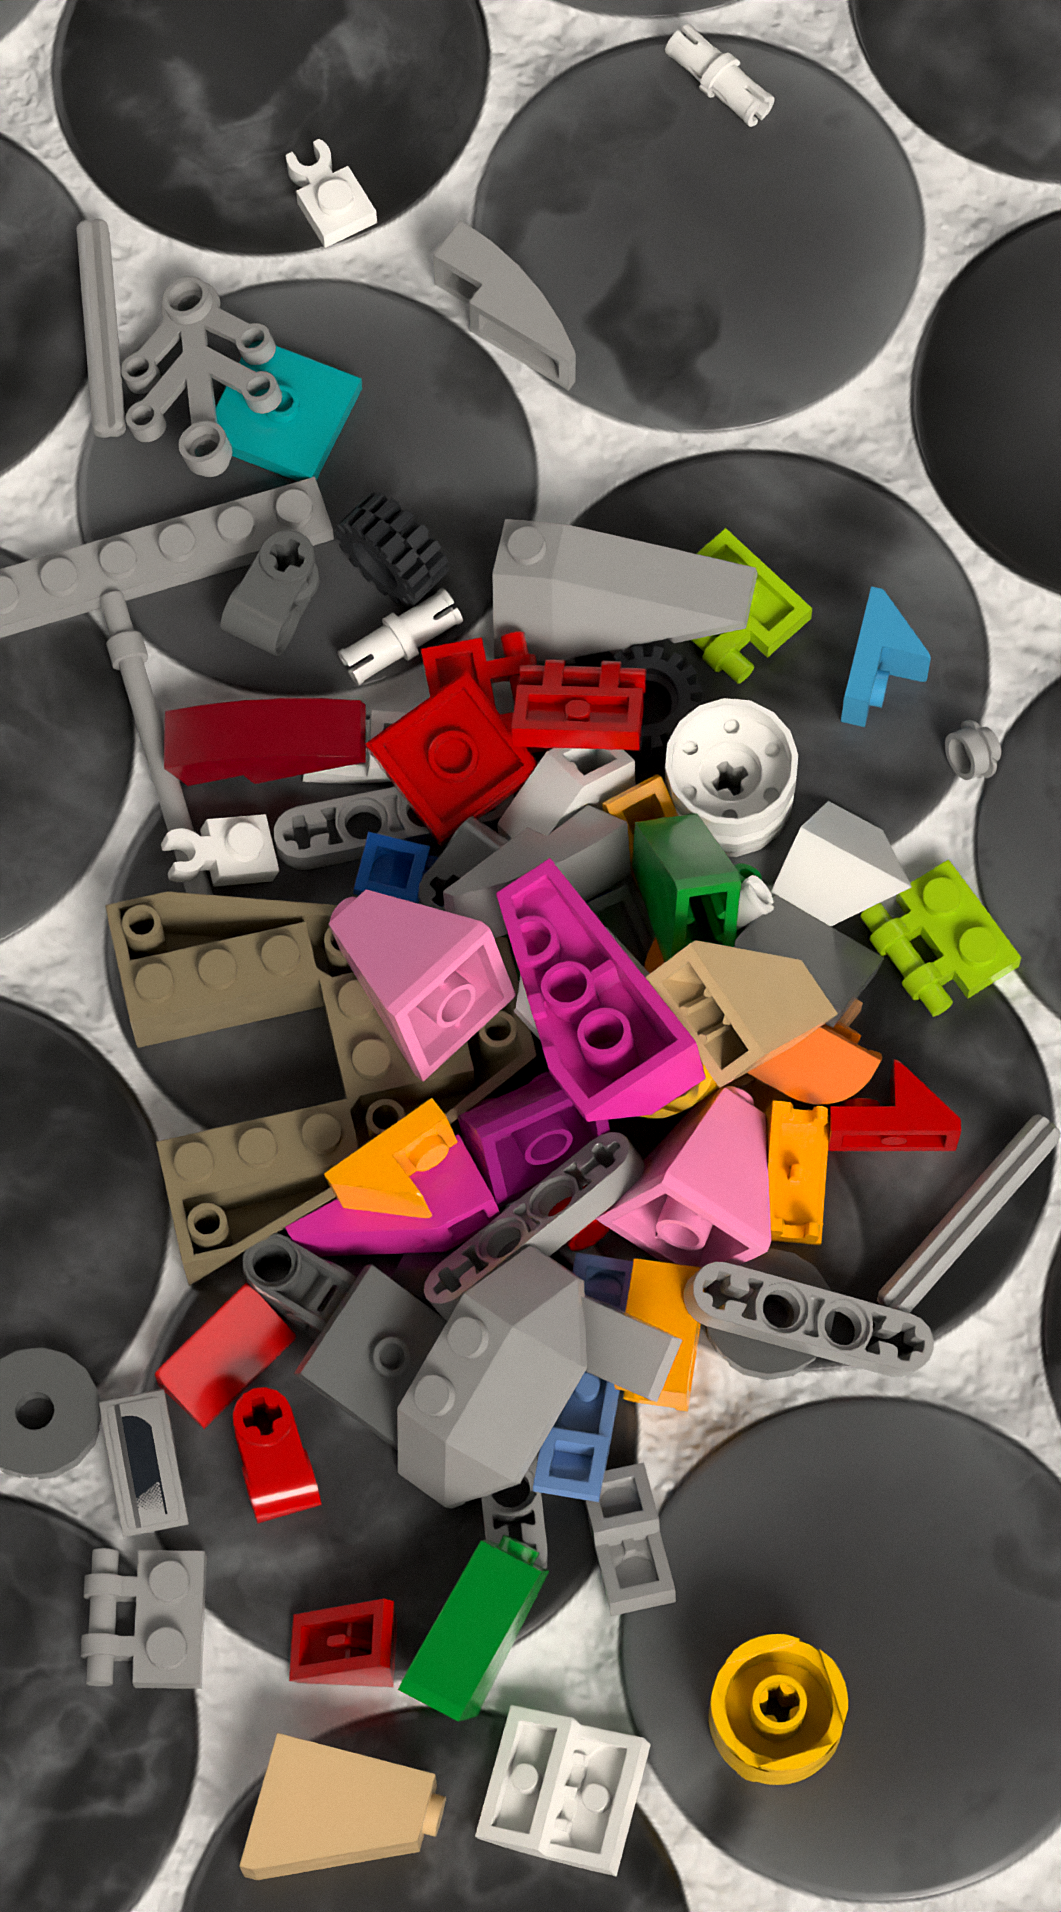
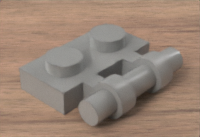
[81,1548,207,1689]

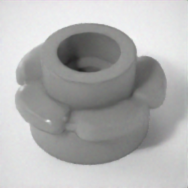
[945,720,1001,780]

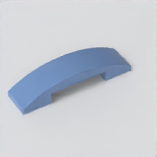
[533,1252,633,1502]

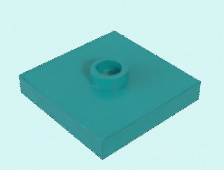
[216,340,362,482]

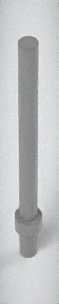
[99,591,213,895]

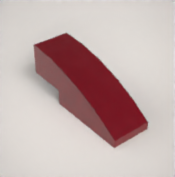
[164,698,366,786]

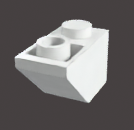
[497,748,636,841]

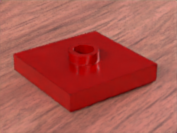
[365,671,538,846]

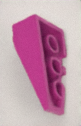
[496,858,706,1122]

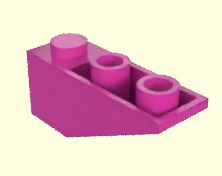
[285,1134,500,1257]

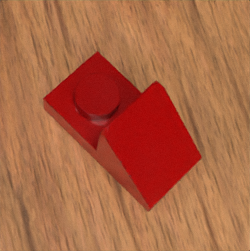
[828,1059,961,1151]

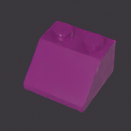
[457,1071,610,1209]

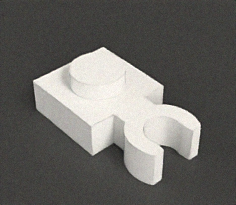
[286,139,377,248]
[161,814,279,887]

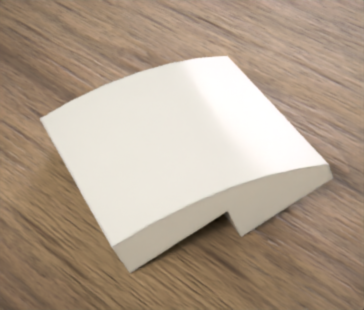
[475,1705,651,1876]

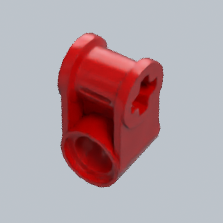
[233,1387,322,1524]

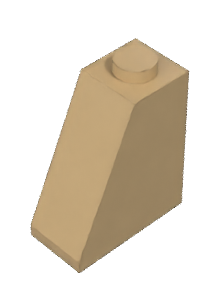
[645,940,838,1088]
[239,1733,446,1880]

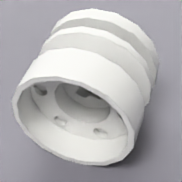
[665,698,798,857]

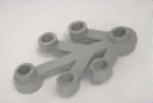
[120,276,282,477]

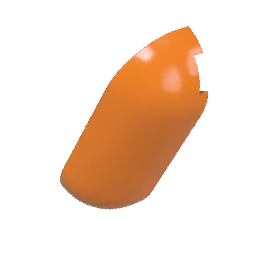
[644,937,882,1105]

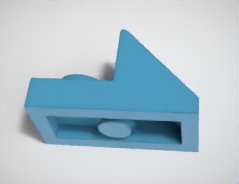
[841,586,931,727]

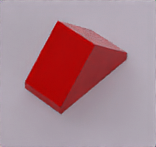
[289,1599,397,1687]

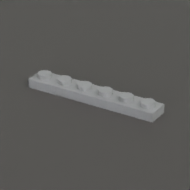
[0,477,334,638]

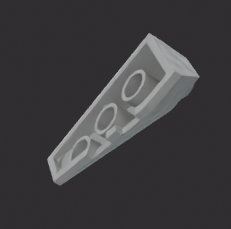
[492,519,758,666]

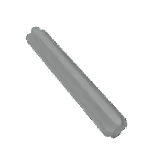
[76,219,126,438]
[877,1114,1061,1313]

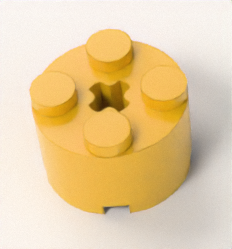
[709,1634,848,1785]

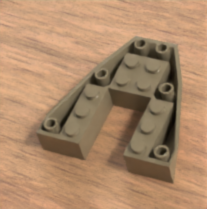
[105,891,537,1286]

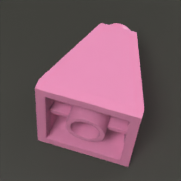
[328,889,516,1082]
[596,1086,771,1267]

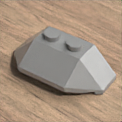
[397,1246,587,1509]

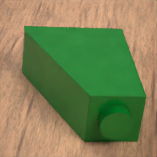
[632,814,741,963]
[398,1534,549,1722]

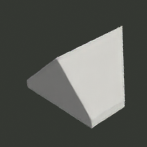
[770,801,912,926]

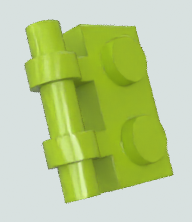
[691,528,812,684]
[860,859,1021,1017]

